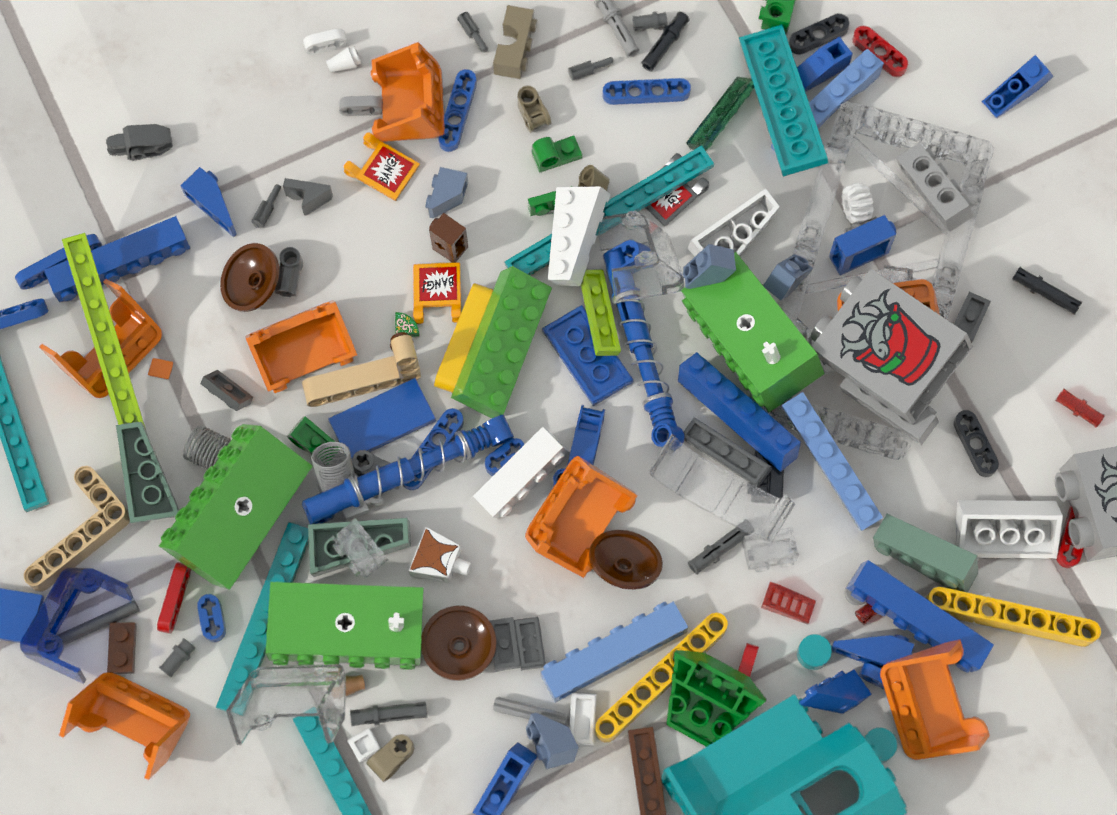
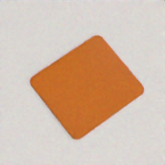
[148,358,174,379]

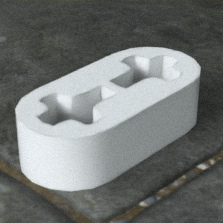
[303,29,347,55]

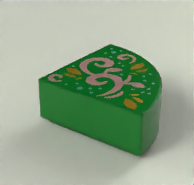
[395,312,420,337]

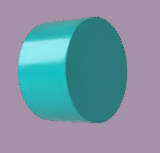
[797,634,832,670]
[864,728,897,763]

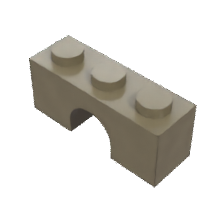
[493,5,537,79]

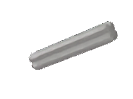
[493,697,567,726]

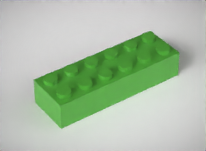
[451,266,552,418]

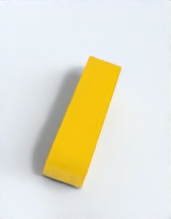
[434,283,493,393]

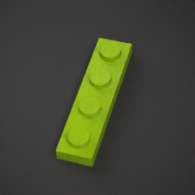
[581,270,621,356]

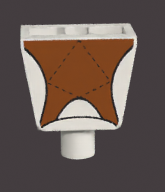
[409,527,471,583]

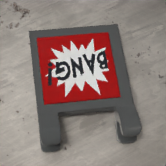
[645,153,709,226]

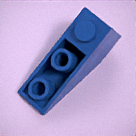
[797,37,853,92]
[982,55,1054,118]
[799,669,872,714]

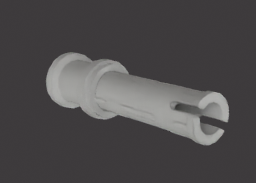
[594,0,640,58]

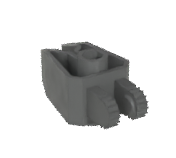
[106,124,173,161]

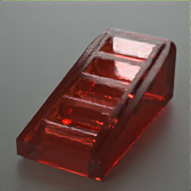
[761,582,816,624]

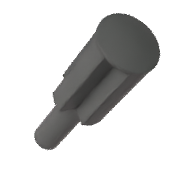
[457,12,488,52]
[568,57,614,81]
[251,184,281,228]

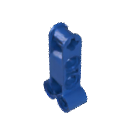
[553,405,605,487]

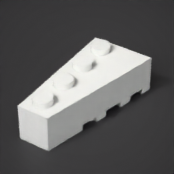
[548,187,611,286]
[688,188,780,257]
[473,427,570,519]

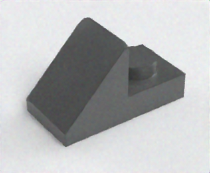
[283,178,333,216]

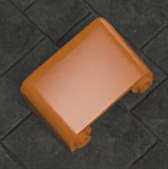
[371,42,444,142]
[245,300,357,393]
[525,456,638,578]

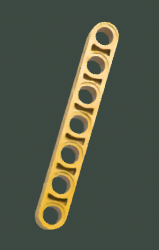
[926,587,1101,647]
[595,613,728,742]

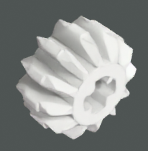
[841,183,874,223]

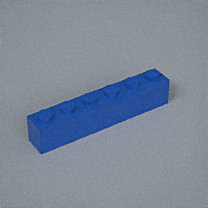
[44,216,190,303]
[678,352,801,472]
[846,560,994,673]

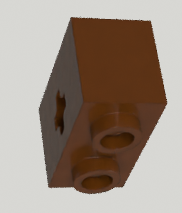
[429,213,468,263]

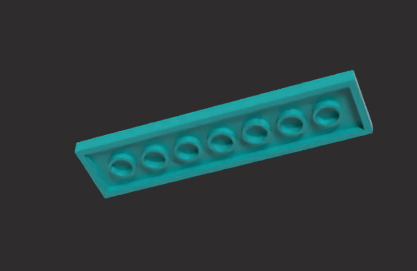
[739,25,829,177]

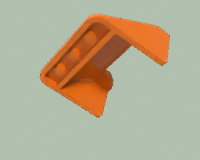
[880,640,990,760]

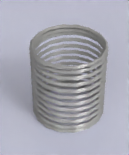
[183,425,231,469]
[311,442,355,493]

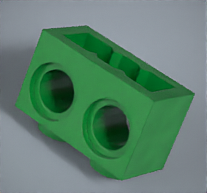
[758,0,795,35]

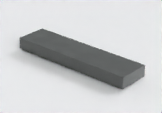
[684,417,773,488]

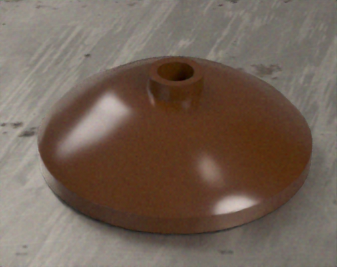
[220,243,279,312]
[589,530,663,590]
[421,605,496,681]

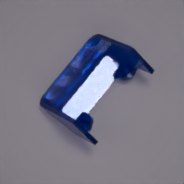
[20,568,133,684]

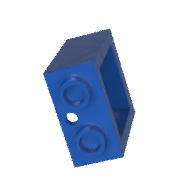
[829,215,897,276]

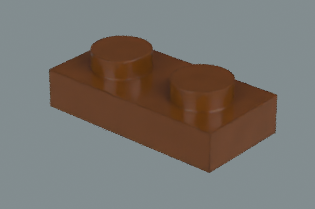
[107,622,137,674]

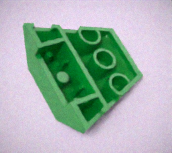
[666,650,767,747]

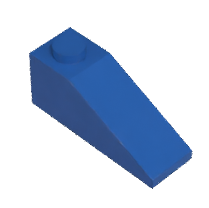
[180,167,237,237]
[831,634,914,669]
[472,742,538,815]

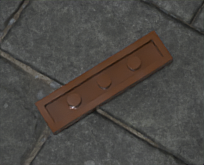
[628,727,667,815]

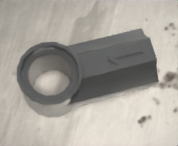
[275,247,303,297]

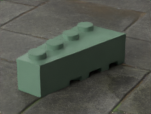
[116,422,179,524]
[873,514,978,593]
[308,518,411,577]

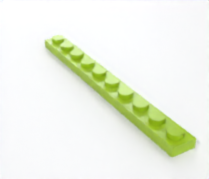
[62,233,147,432]

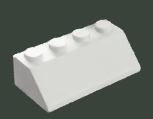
[955,500,1063,559]

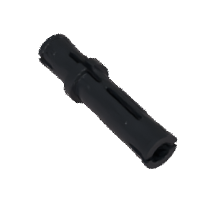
[641,11,690,72]
[1012,267,1082,315]

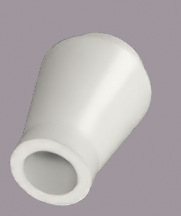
[326,46,362,73]

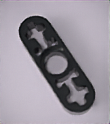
[789,13,849,55]
[954,410,999,477]

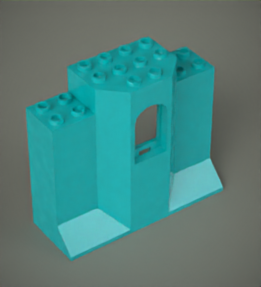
[661,694,907,815]

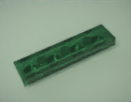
[686,77,754,151]

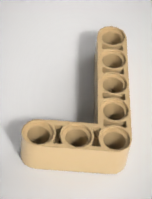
[302,335,421,407]
[24,466,130,592]

